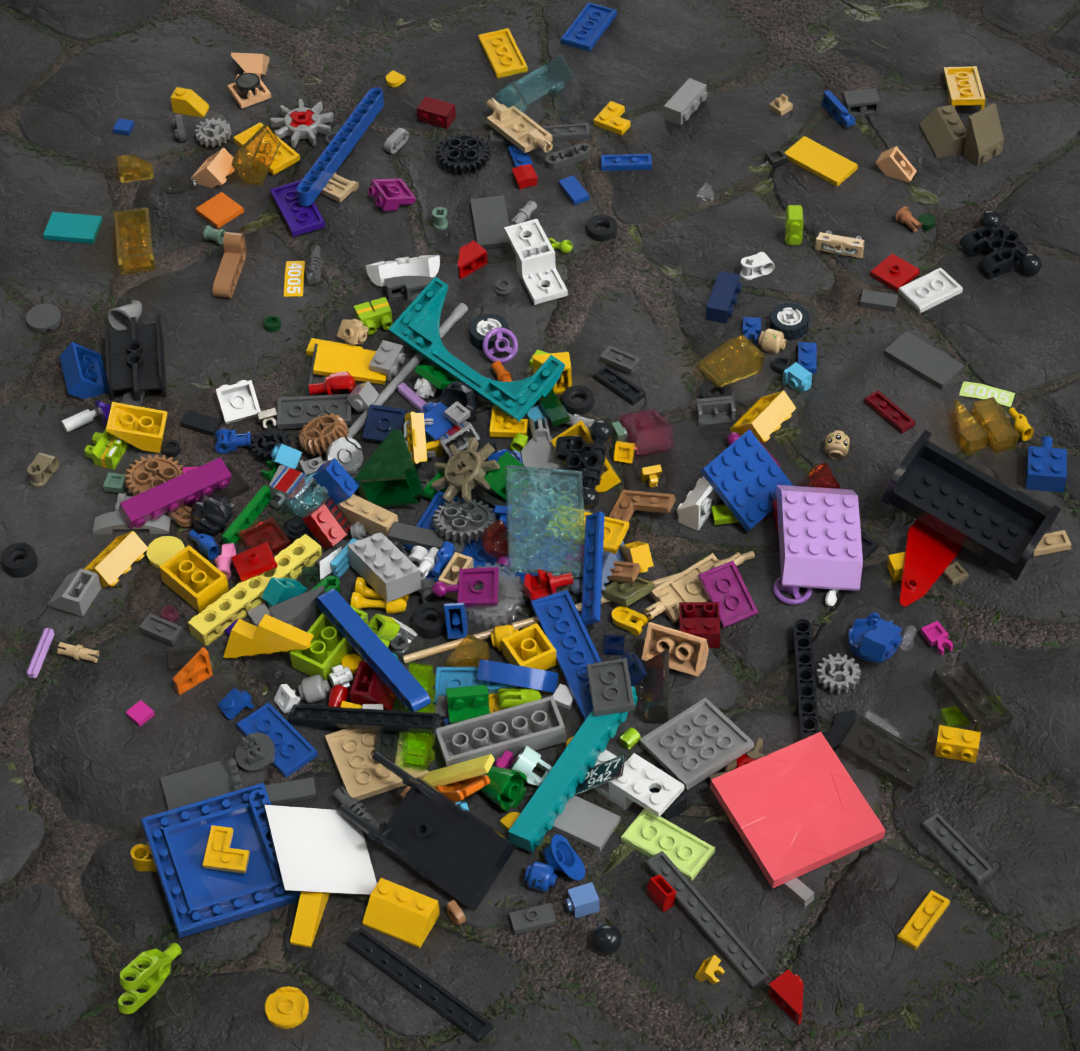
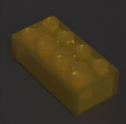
[114,207,156,274]

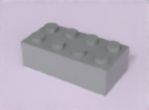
[347,532,421,602]

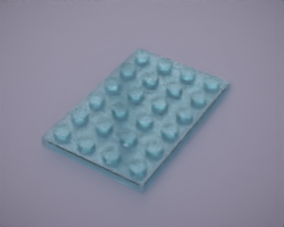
[505,465,585,577]

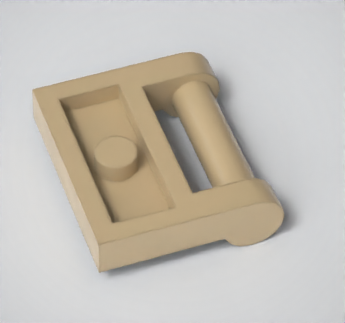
[321,172,359,203]

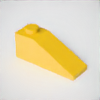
[290,891,330,948]

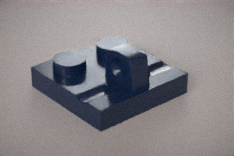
[362,404,407,443]

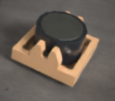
[227,72,271,109]

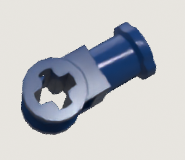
[215,429,252,454]

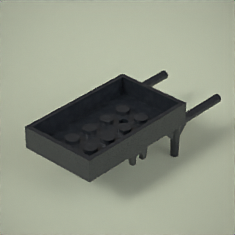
[338,751,517,910]

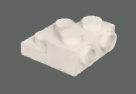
[216,380,261,424]

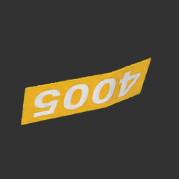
[284,261,305,297]

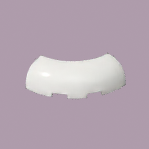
[366,255,440,287]

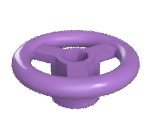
[483,327,518,363]
[773,576,812,605]

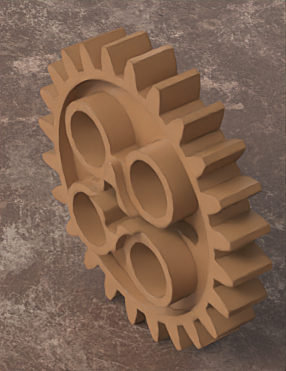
[125,454,183,497]

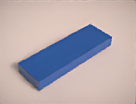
[601,154,652,171]

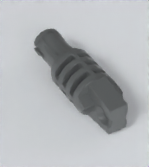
[306,245,322,284]
[333,786,380,835]

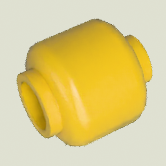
[491,624,519,651]

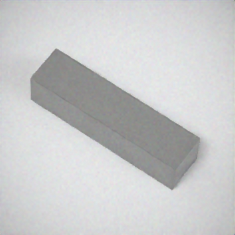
[779,878,814,908]

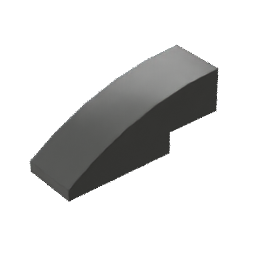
[384,276,440,301]

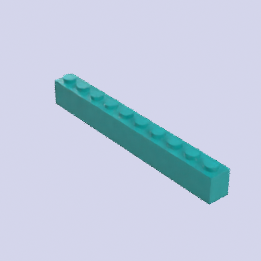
[508,686,638,853]

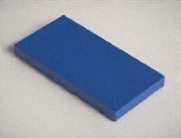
[561,2,617,52]
[236,702,318,778]

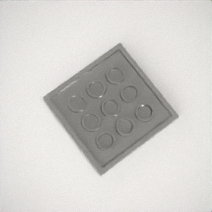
[639,697,755,790]

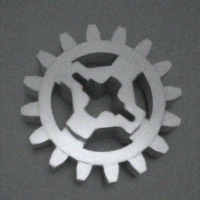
[195,118,232,147]
[816,653,861,694]

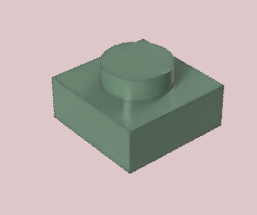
[612,421,628,442]
[103,472,126,493]

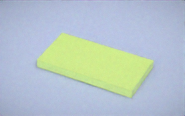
[621,808,715,881]

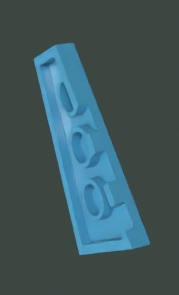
[434,667,516,706]

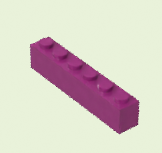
[119,457,232,529]

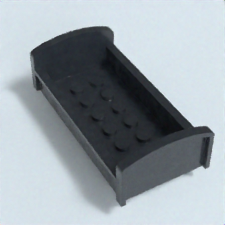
[881,430,1061,581]

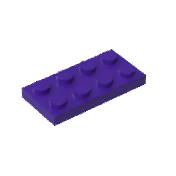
[270,180,325,237]

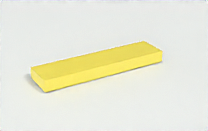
[422,754,495,786]

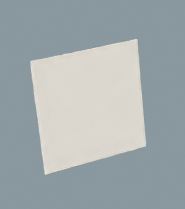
[265,805,377,895]

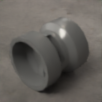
[418,578,441,603]

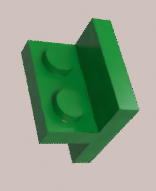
[446,685,490,725]

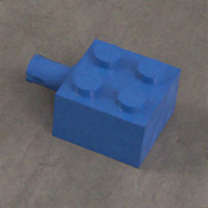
[1025,436,1067,493]

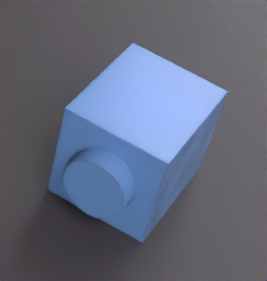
[565,882,600,919]

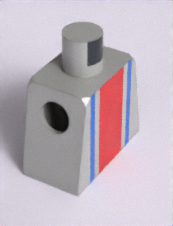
[440,421,480,458]
[269,464,313,508]

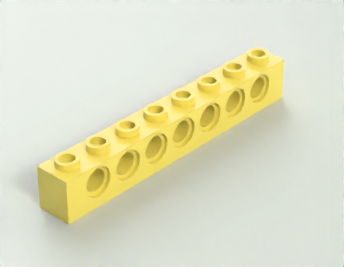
[188,534,322,647]

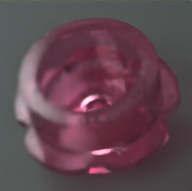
[160,606,180,623]

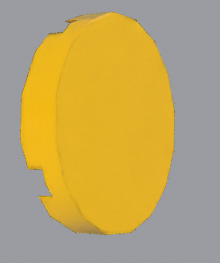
[265,986,309,1029]

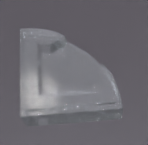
[697,183,714,203]

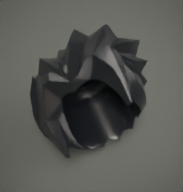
[439,381,478,422]
[191,494,235,534]

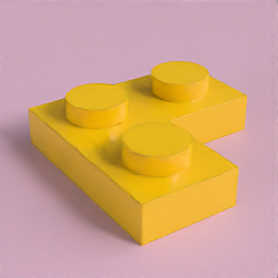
[594,101,631,136]
[490,406,528,438]
[203,825,250,874]

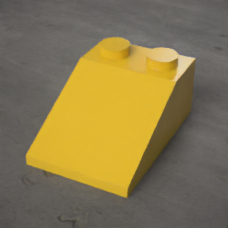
[106,402,168,453]

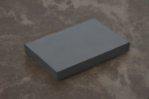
[586,658,635,717]

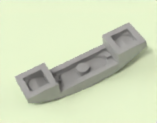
[93,511,171,534]

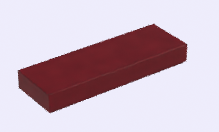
[864,390,916,434]

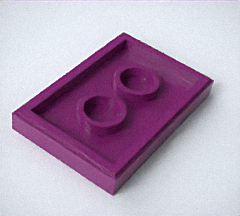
[697,560,759,629]

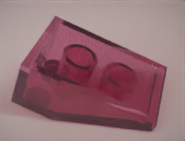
[620,409,674,455]

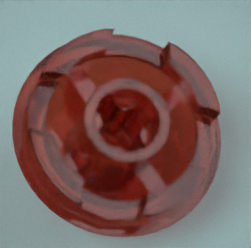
[806,462,841,489]

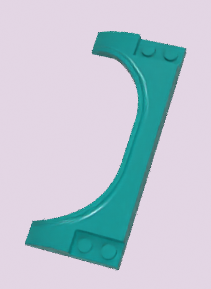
[389,277,565,422]

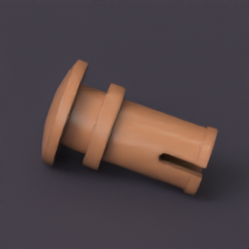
[895,206,922,232]

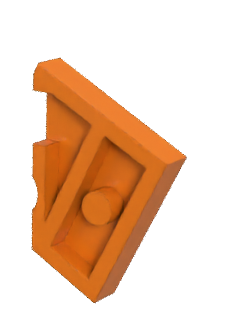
[173,647,213,696]

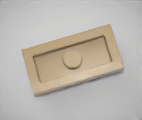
[1032,530,1071,557]

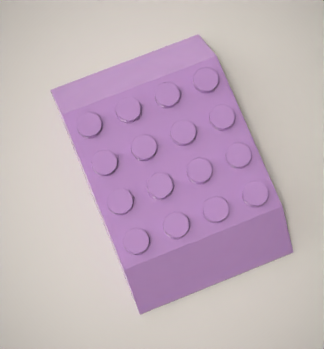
[776,485,863,591]

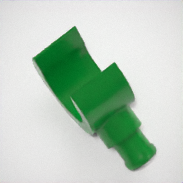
[261,461,277,481]

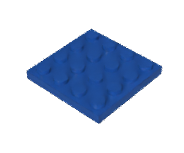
[700,429,794,531]

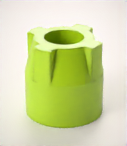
[510,433,529,453]
[619,727,641,750]

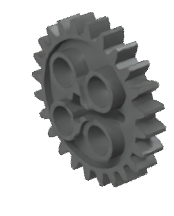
[433,498,495,543]

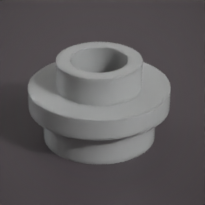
[350,522,366,540]

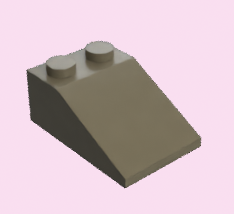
[964,103,1004,166]

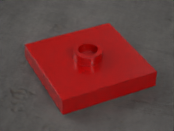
[870,253,920,292]
[231,542,278,581]

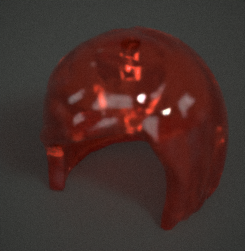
[481,520,520,559]

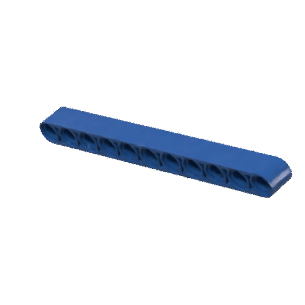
[297,87,384,206]

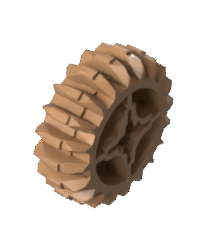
[298,413,349,456]

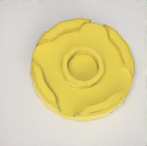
[147,536,185,569]

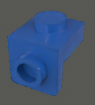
[218,688,254,720]

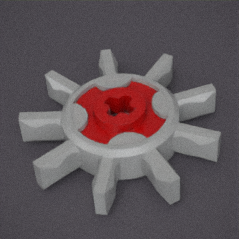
[271,99,334,148]

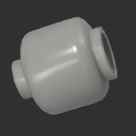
[299,675,330,703]

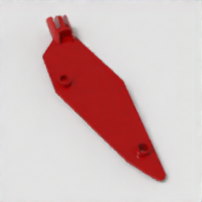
[899,520,962,607]

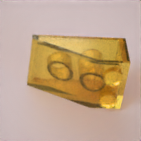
[231,124,281,186]
[697,335,766,387]

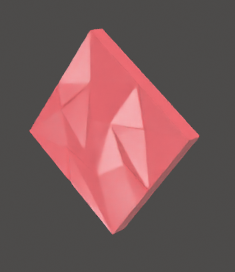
[710,732,886,889]

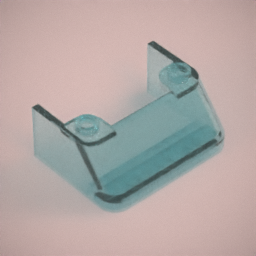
[495,53,575,112]

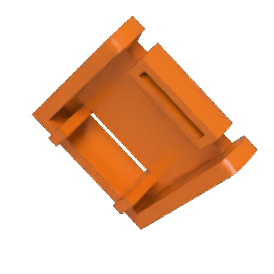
[434,775,490,802]

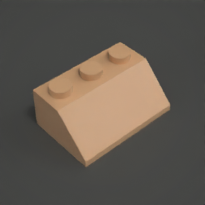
[642,622,709,677]

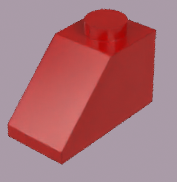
[457,240,488,280]
[768,969,804,1025]

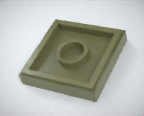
[601,577,655,607]

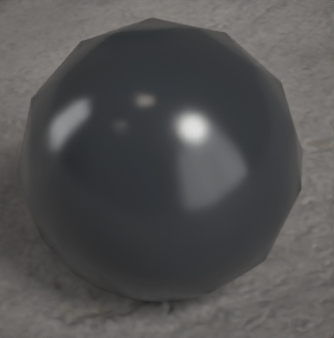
[592,924,622,954]

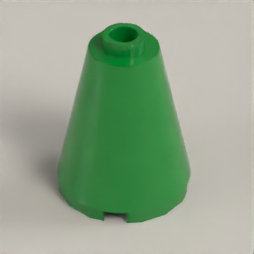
[480,766,527,811]

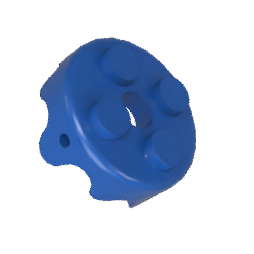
[848,612,897,662]

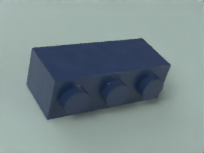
[706,271,742,324]

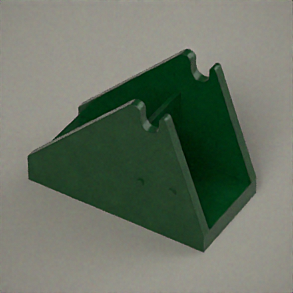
[354,429,425,507]

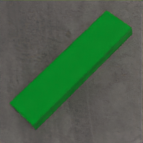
[222,485,272,545]

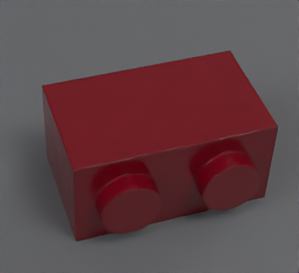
[417,96,456,129]

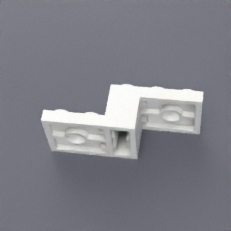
[504,219,568,305]
[592,749,684,817]

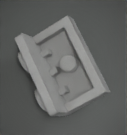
[369,340,405,382]

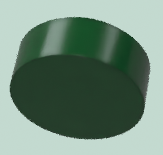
[918,213,936,230]
[263,315,281,332]

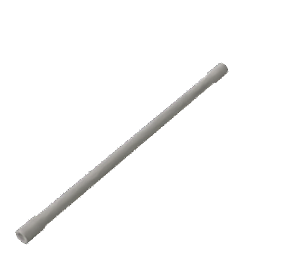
[347,303,468,438]

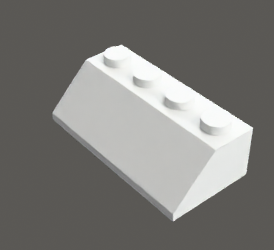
[677,476,721,531]

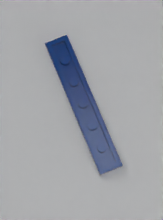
[581,511,605,626]

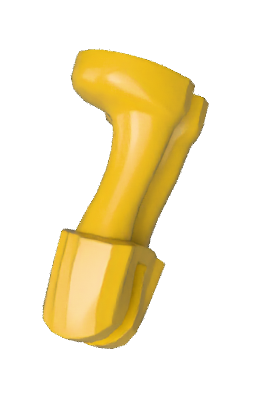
[351,577,409,614]

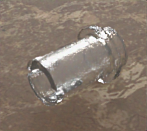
[899,626,917,651]

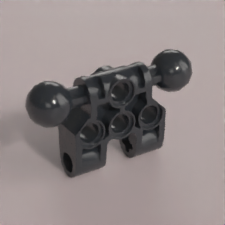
[960,210,1042,279]
[546,420,613,510]

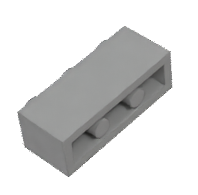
[664,78,707,125]

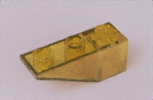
[952,399,989,455]

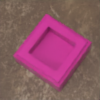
[125,700,155,727]

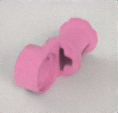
[215,543,236,580]

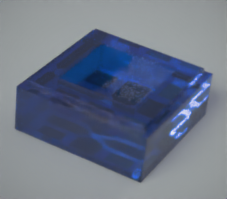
[604,635,625,655]

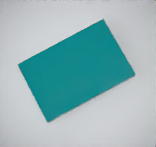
[43,212,103,244]

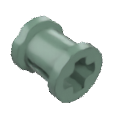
[432,207,448,230]
[203,225,225,245]

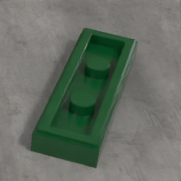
[537,389,570,426]

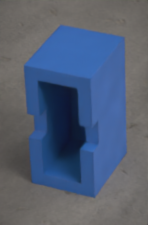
[312,458,359,504]
[860,619,902,662]

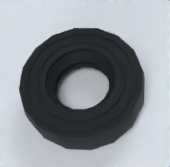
[586,214,618,241]
[699,379,732,399]
[562,385,595,414]

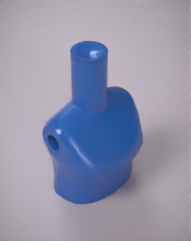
[188,530,219,560]
[431,541,455,576]

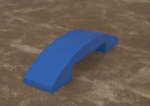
[476,659,559,693]

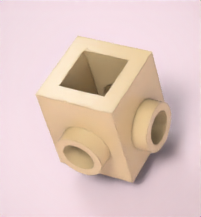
[337,319,369,346]

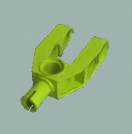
[118,943,182,1014]

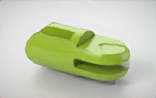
[497,688,542,709]

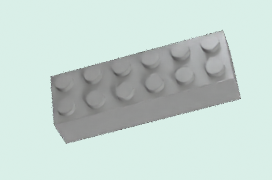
[435,696,566,767]

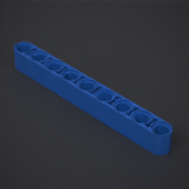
[316,588,431,712]

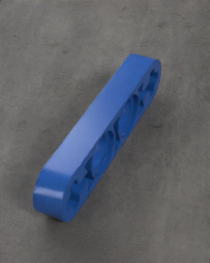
[249,789,279,866]

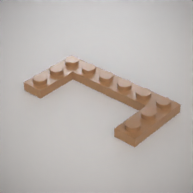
[580,490,676,583]

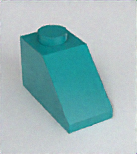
[261,577,308,607]

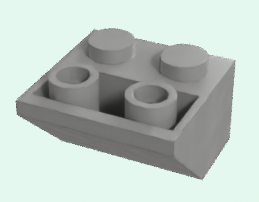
[48,568,101,617]

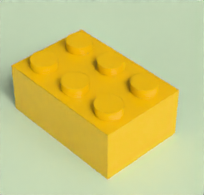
[159,545,229,613]

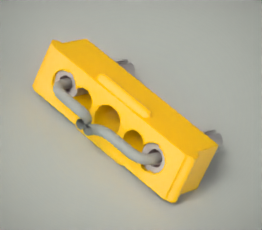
[403,411,436,465]

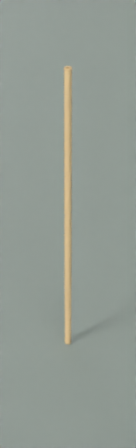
[402,551,755,663]

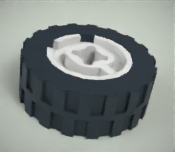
[770,303,810,341]
[469,313,509,351]

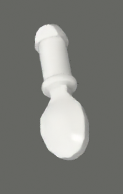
[825,589,839,606]

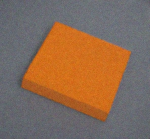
[195,192,244,229]

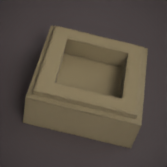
[941,562,969,586]

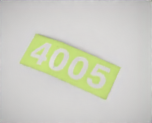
[959,381,1015,407]

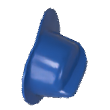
[543,834,585,881]

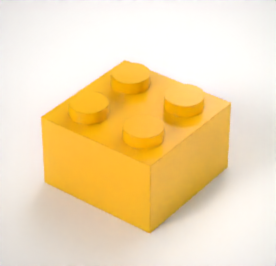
[502,623,557,670]

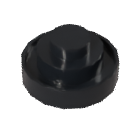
[283,517,311,542]

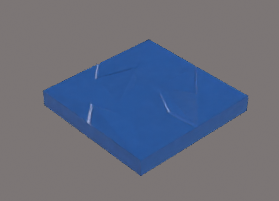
[141,783,301,938]

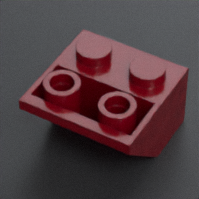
[679,602,720,648]
[350,661,396,710]

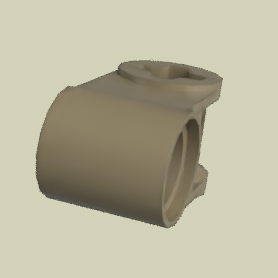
[27,452,59,488]

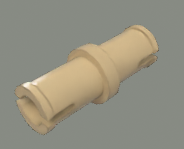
[57,642,100,663]

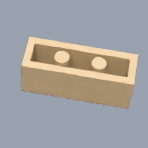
[339,494,398,538]

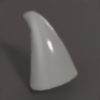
[107,300,142,331]

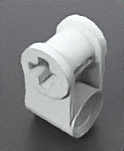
[740,252,775,280]

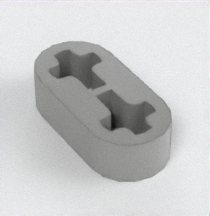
[384,128,409,154]

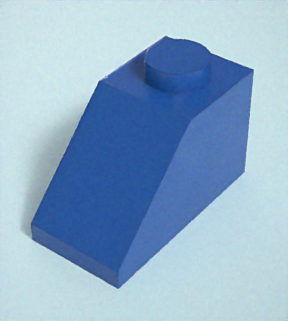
[444,603,468,639]

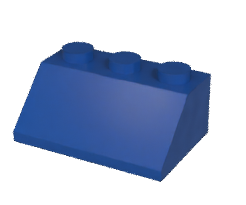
[60,342,110,399]

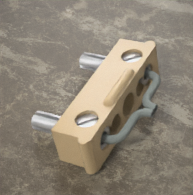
[815,230,864,258]

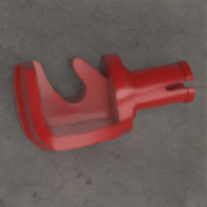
[309,371,356,396]
[523,569,574,601]

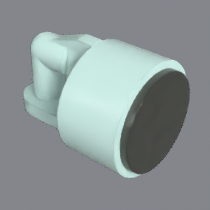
[509,745,553,787]

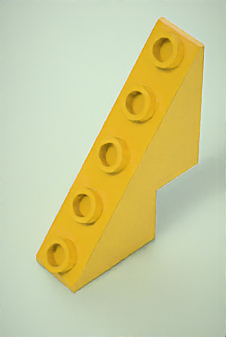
[223,614,314,658]

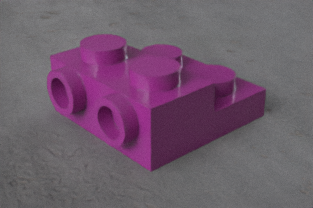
[368,178,416,211]

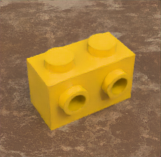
[935,725,981,763]

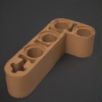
[212,232,246,298]

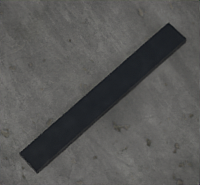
[287,705,441,734]
[346,928,493,1043]

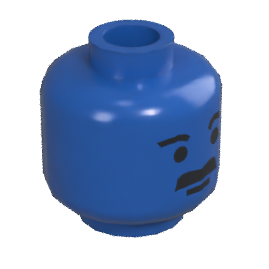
[524,861,557,892]

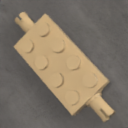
[486,98,553,153]
[644,552,744,624]

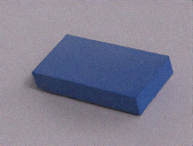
[558,175,589,205]

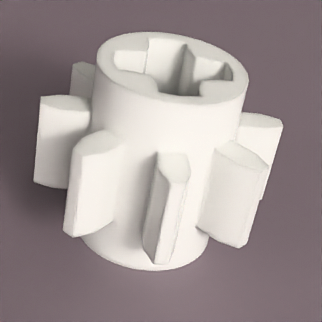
[414,378,437,399]
[328,664,353,688]

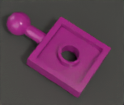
[432,567,500,607]

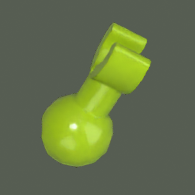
[548,238,573,253]

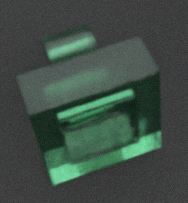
[302,566,321,586]

